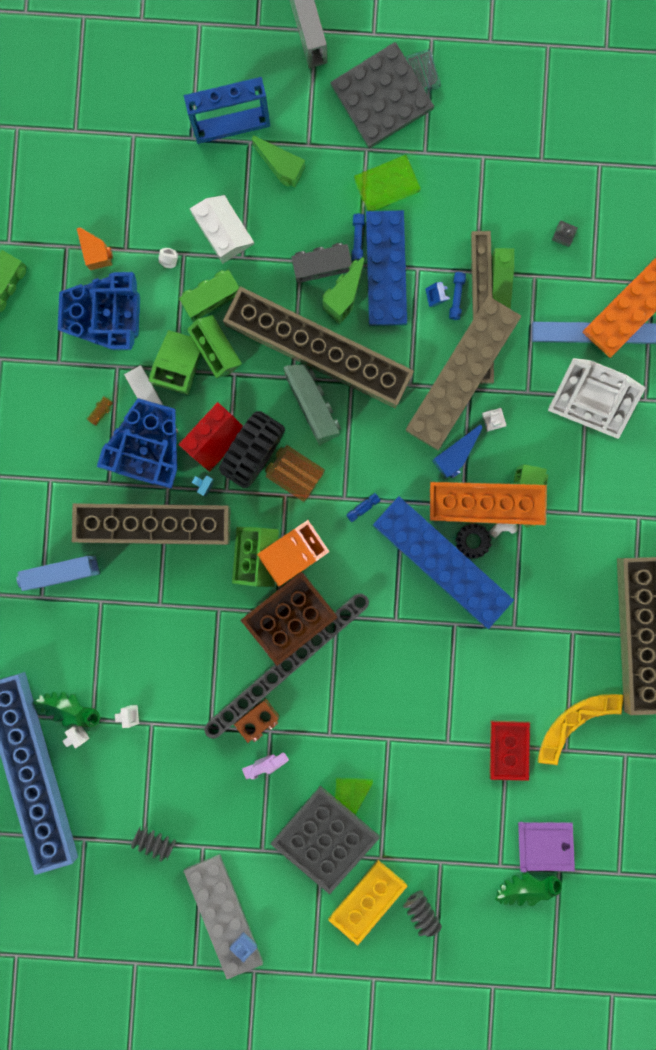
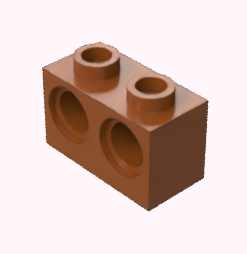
[234,698,279,743]

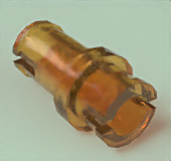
[87,396,114,426]

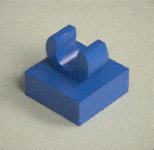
[425,282,450,307]

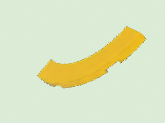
[537,694,624,765]

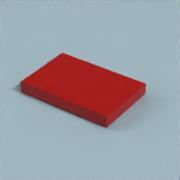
[490,721,530,781]

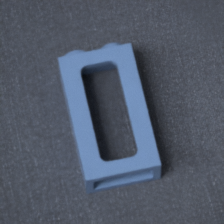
[17,556,100,591]

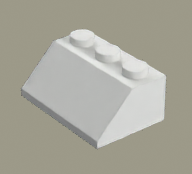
[190,195,254,264]

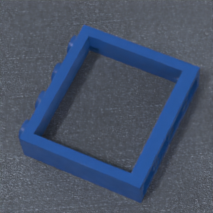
[183,77,270,144]

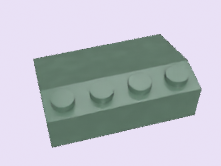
[283,364,341,445]

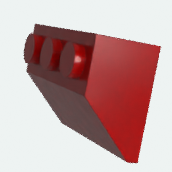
[178,402,243,472]

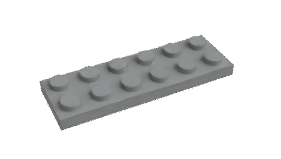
[184,854,263,979]

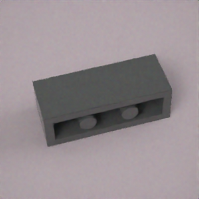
[291,243,352,283]

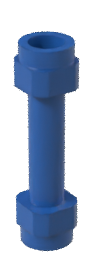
[351,213,365,262]
[449,272,466,320]

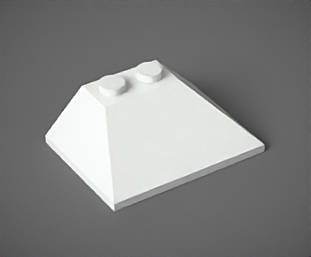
[548,358,646,439]

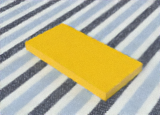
[328,860,408,946]

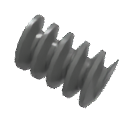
[131,826,176,862]
[403,890,442,937]

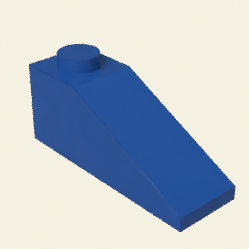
[432,425,483,479]

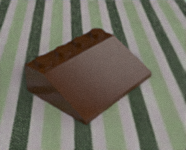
[240,571,338,666]

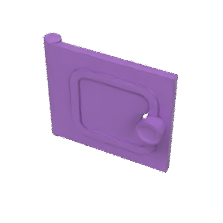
[518,822,575,872]

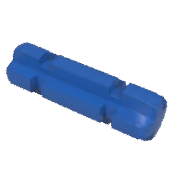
[346,493,380,522]

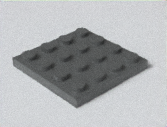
[330,42,434,149]
[271,786,380,894]

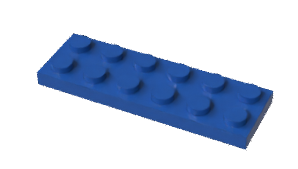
[366,210,407,326]

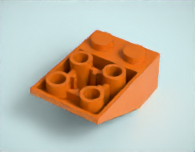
[257,520,329,586]

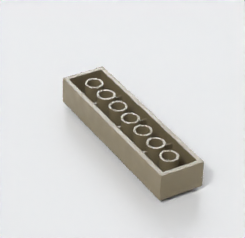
[406,296,521,451]
[72,503,231,545]
[617,557,656,715]

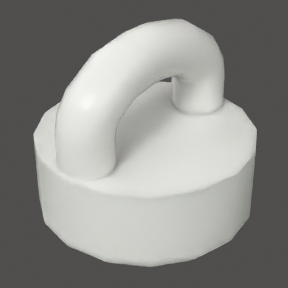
[159,248,178,268]

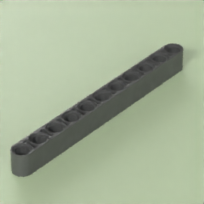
[204,593,369,739]

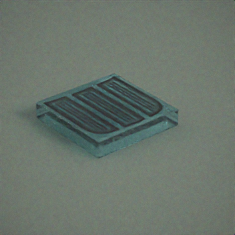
[405,49,441,92]

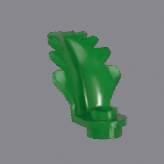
[33,692,100,727]
[495,873,562,906]

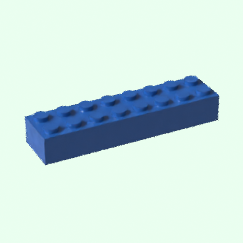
[372,496,514,629]

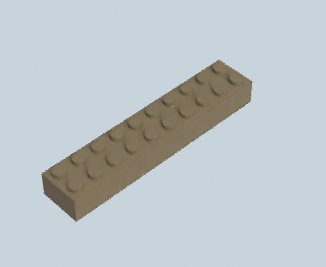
[223,286,414,409]

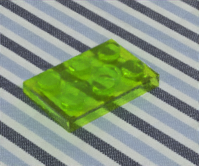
[354,155,421,211]

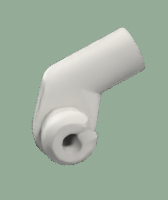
[489,523,518,538]

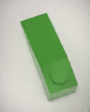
[252,135,305,187]
[491,248,514,309]

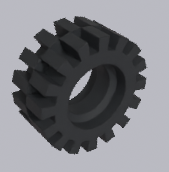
[455,524,492,558]

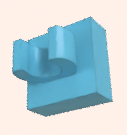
[192,475,215,497]

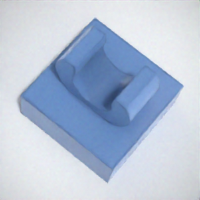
[229,932,257,963]

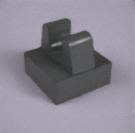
[552,220,578,247]

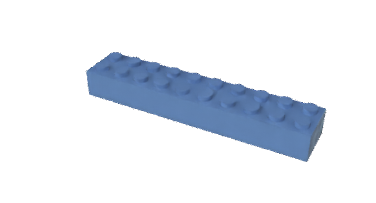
[0,672,78,875]

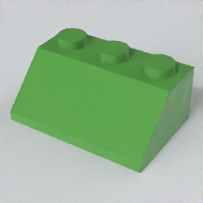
[232,527,279,587]

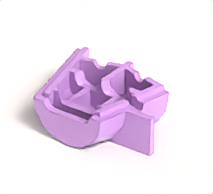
[242,752,289,780]

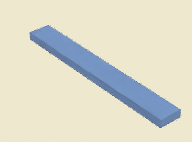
[532,322,656,344]

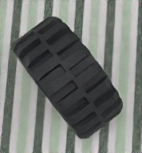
[219,411,285,488]

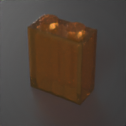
[265,444,325,503]

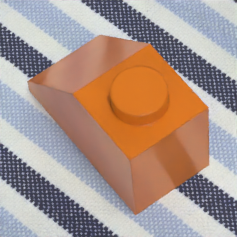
[77,228,113,271]

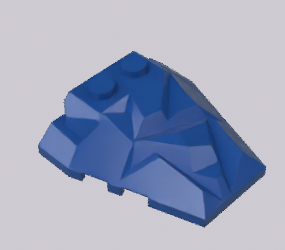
[57,272,140,350]
[97,398,177,489]

